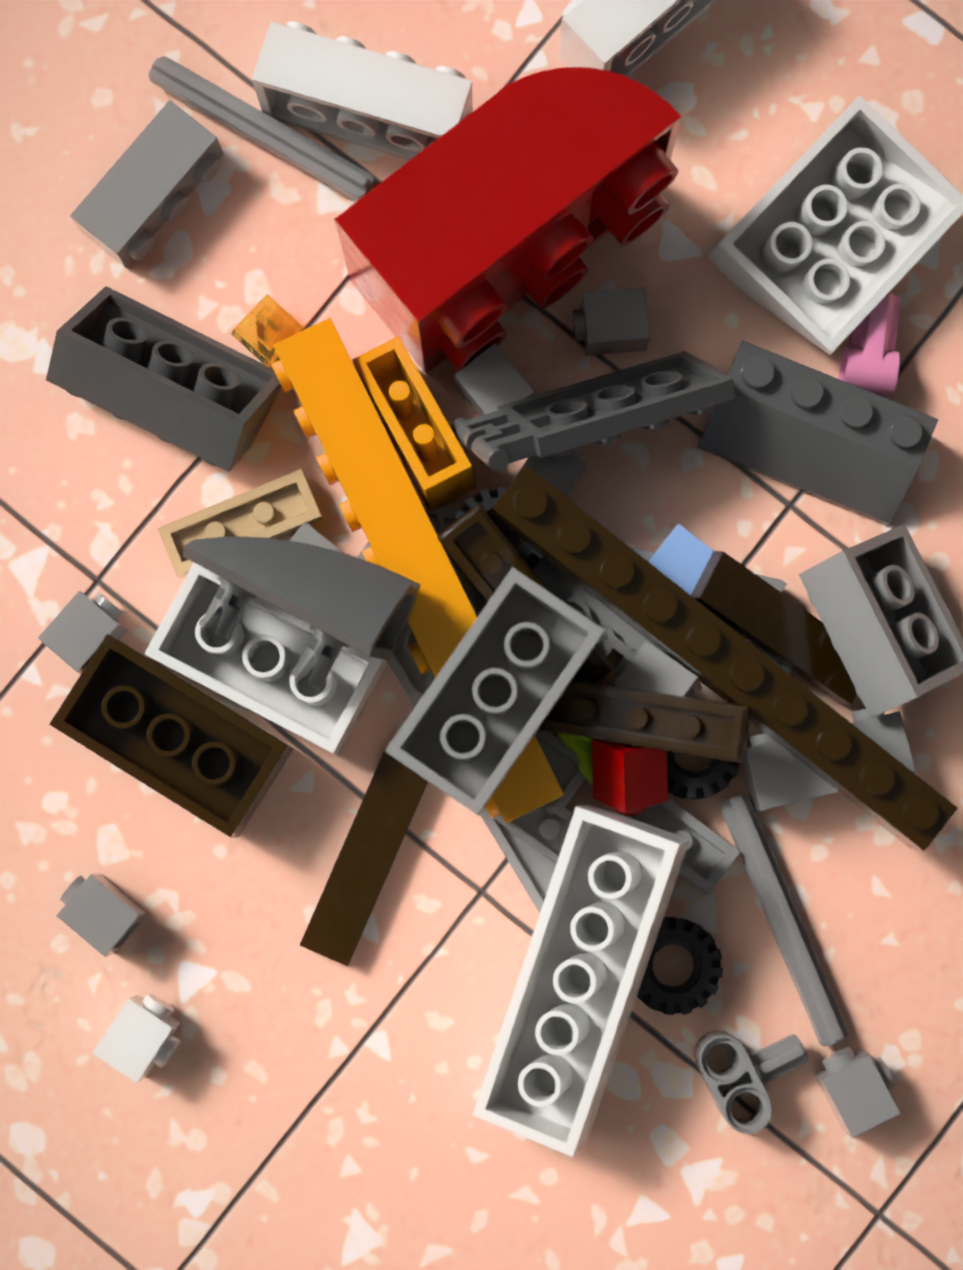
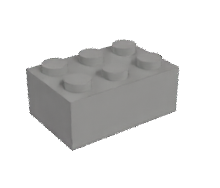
[799,524,963,718]

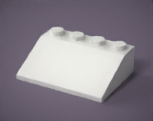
[707,95,963,355]

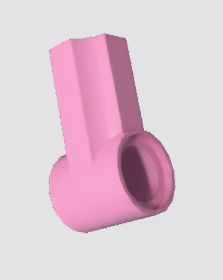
[839,292,901,398]

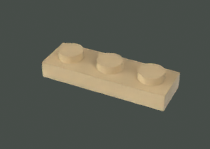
[157,469,323,578]

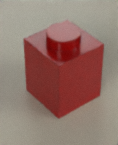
[591,738,668,816]

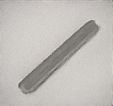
[148,56,374,201]
[720,794,849,1046]

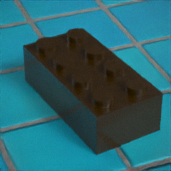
[49,634,294,838]

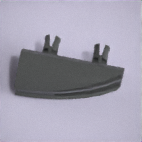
[183,536,421,690]

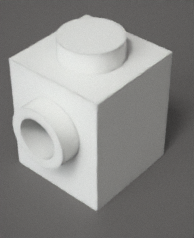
[92,993,181,1083]

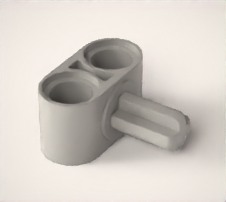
[694,1030,808,1134]

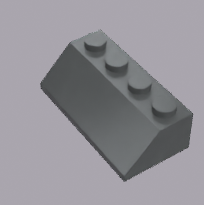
[46,286,282,472]
[697,340,939,526]

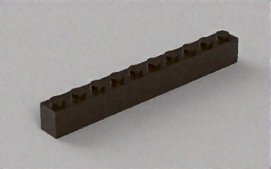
[490,465,958,851]

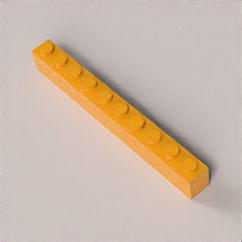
[271,317,564,824]

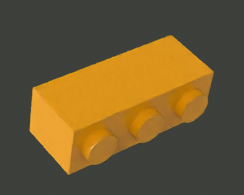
[352,336,476,511]

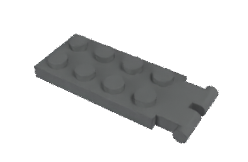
[450,351,735,471]

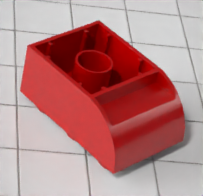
[334,67,682,374]

